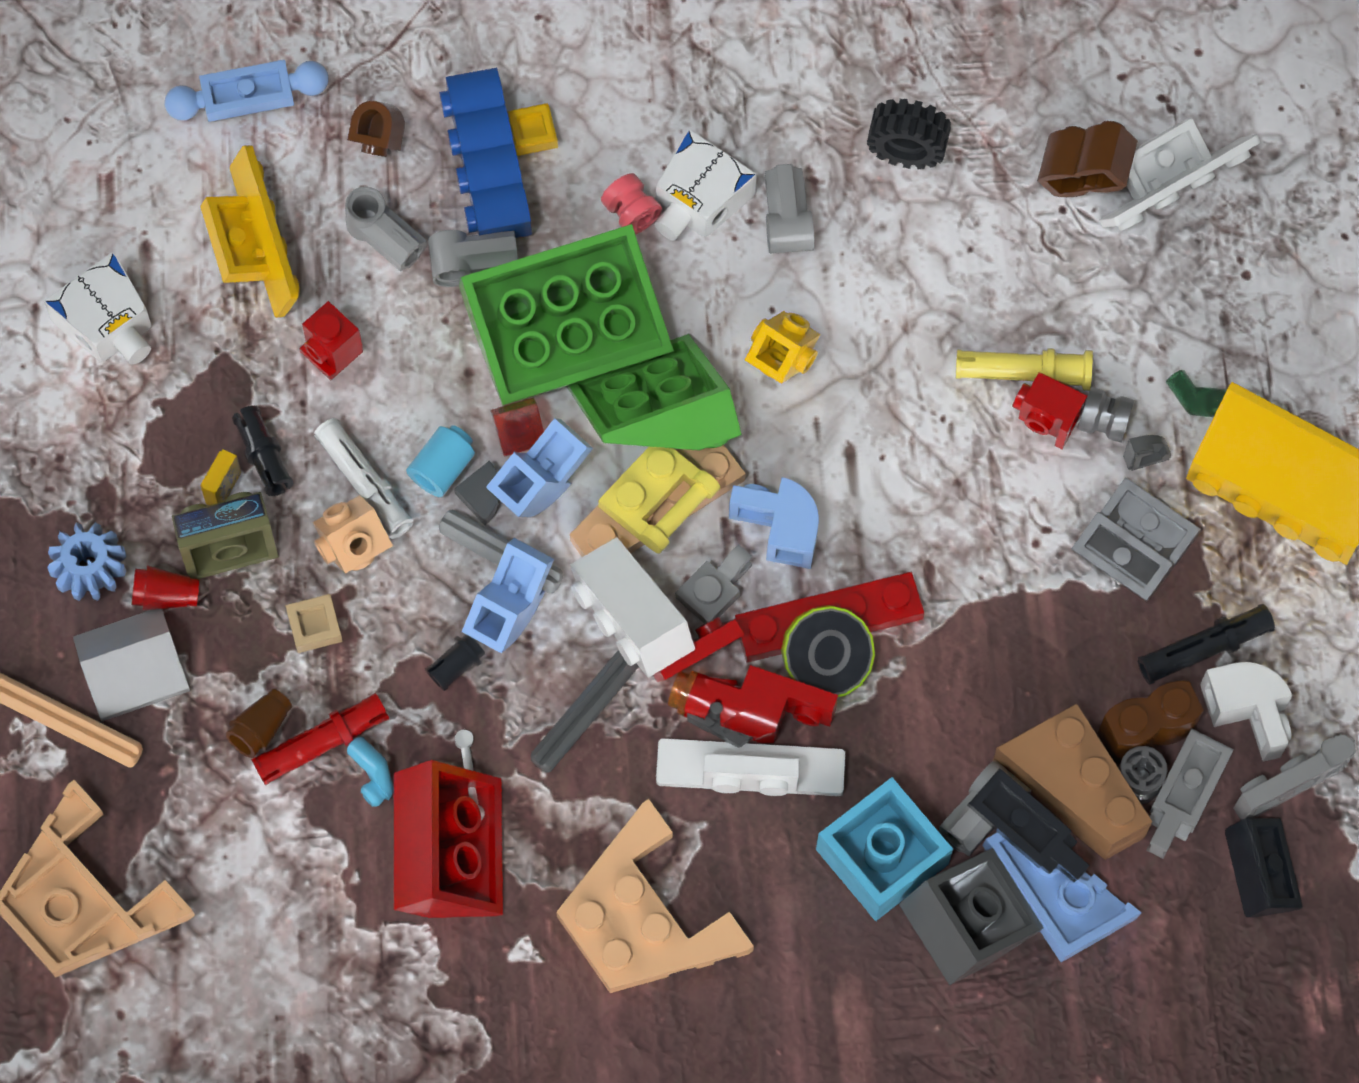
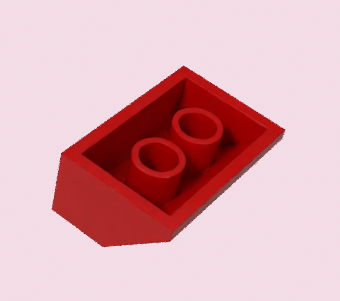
[394,760,503,918]

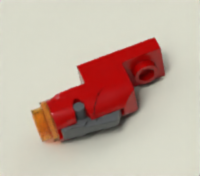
[668,665,838,748]

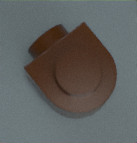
[347,101,405,157]

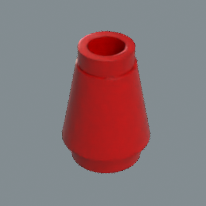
[131,565,199,611]

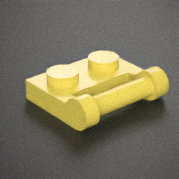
[598,447,720,554]

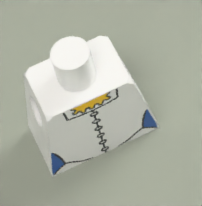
[654,129,757,241]
[44,252,152,365]

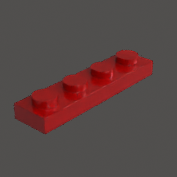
[734,571,924,663]

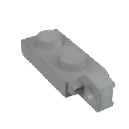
[1146,729,1234,859]

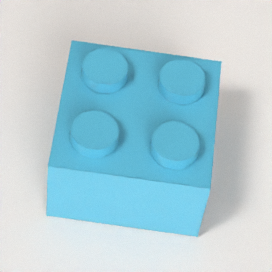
[816,777,953,921]

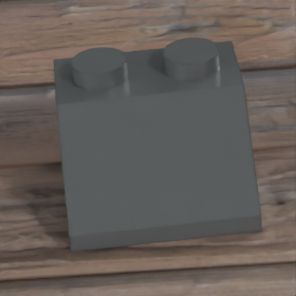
[899,848,1044,985]

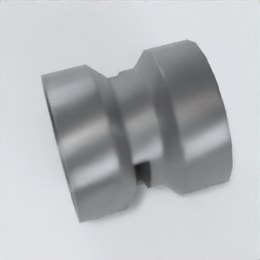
[1078,387,1134,443]
[1118,746,1167,804]

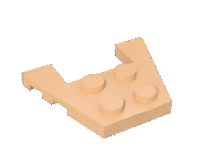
[0,780,195,978]
[557,799,754,993]

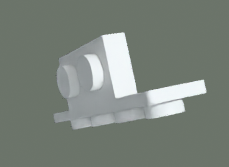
[1099,118,1261,231]
[656,739,845,796]

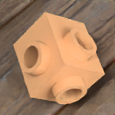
[312,495,393,574]

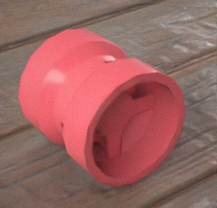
[601,173,662,235]

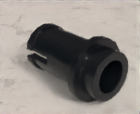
[425,634,485,691]

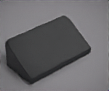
[1225,818,1303,918]

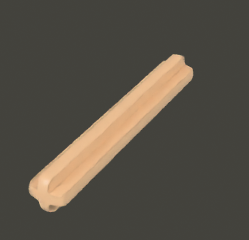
[0,673,143,767]

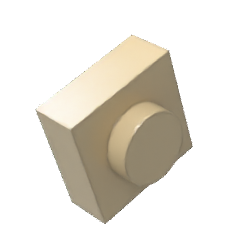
[285,594,343,653]

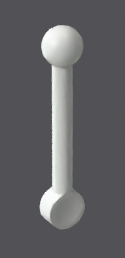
[455,730,485,820]

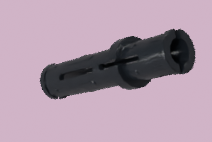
[1137,604,1275,685]

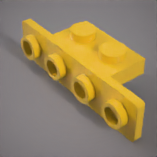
[200,145,299,318]

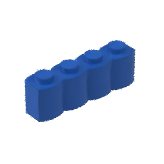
[439,67,532,238]

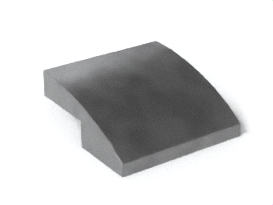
[1071,477,1201,602]

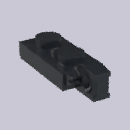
[967,768,1090,883]

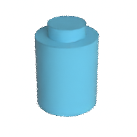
[406,425,475,497]

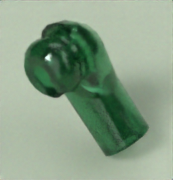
[1166,370,1227,417]

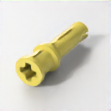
[956,348,1093,391]

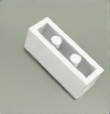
[570,537,695,678]

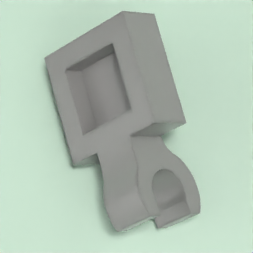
[675,544,752,624]

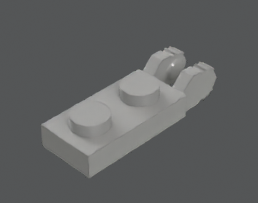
[1233,733,1357,820]

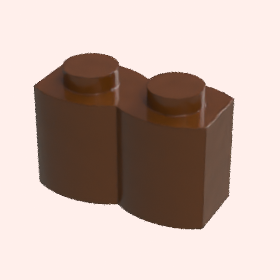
[1037,121,1138,197]
[1098,681,1204,762]

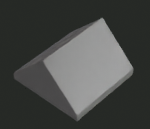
[73,609,190,722]

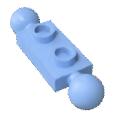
[165,60,329,122]

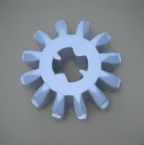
[47,522,127,601]

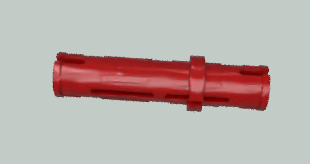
[251,693,389,786]

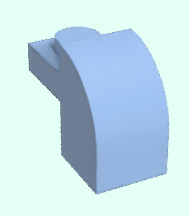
[486,418,593,517]
[729,477,819,569]
[462,538,554,654]

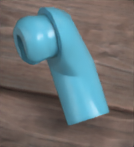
[347,737,394,807]

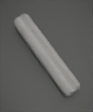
[439,510,563,593]

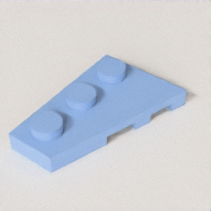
[982,832,1142,963]

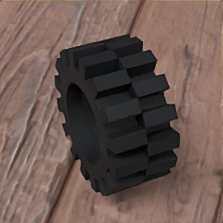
[867,99,951,169]

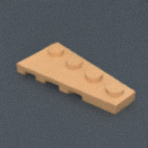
[570,445,746,557]

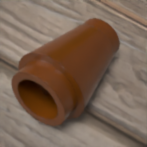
[225,689,292,758]

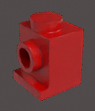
[299,301,363,381]
[1012,372,1087,450]

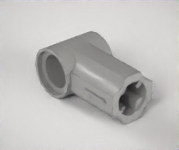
[765,164,814,254]
[345,186,427,271]
[428,230,518,287]
[939,760,1031,856]

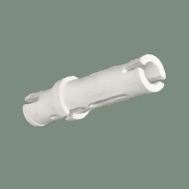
[314,418,414,539]

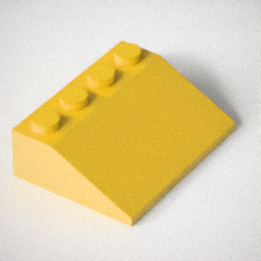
[1186,382,1359,565]

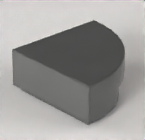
[1123,435,1171,471]
[455,461,499,525]

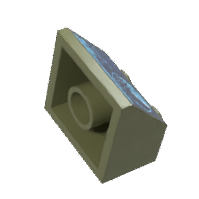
[172,492,279,579]

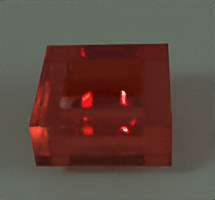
[490,397,544,457]

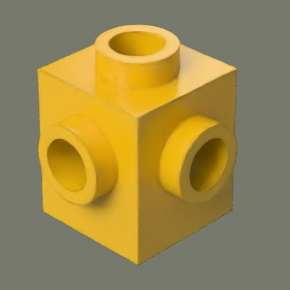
[745,311,821,384]

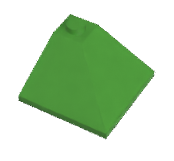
[566,334,742,450]

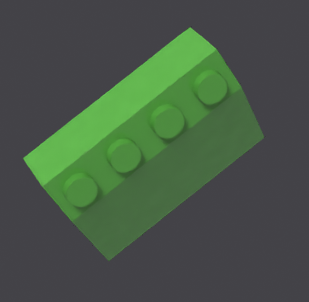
[459,224,674,406]

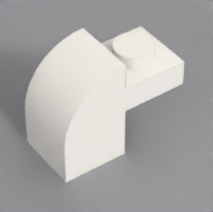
[1200,662,1292,762]

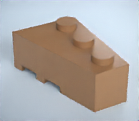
[993,704,1152,860]

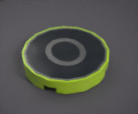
[781,605,875,697]

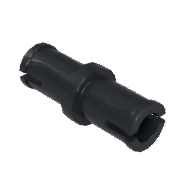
[232,406,294,496]

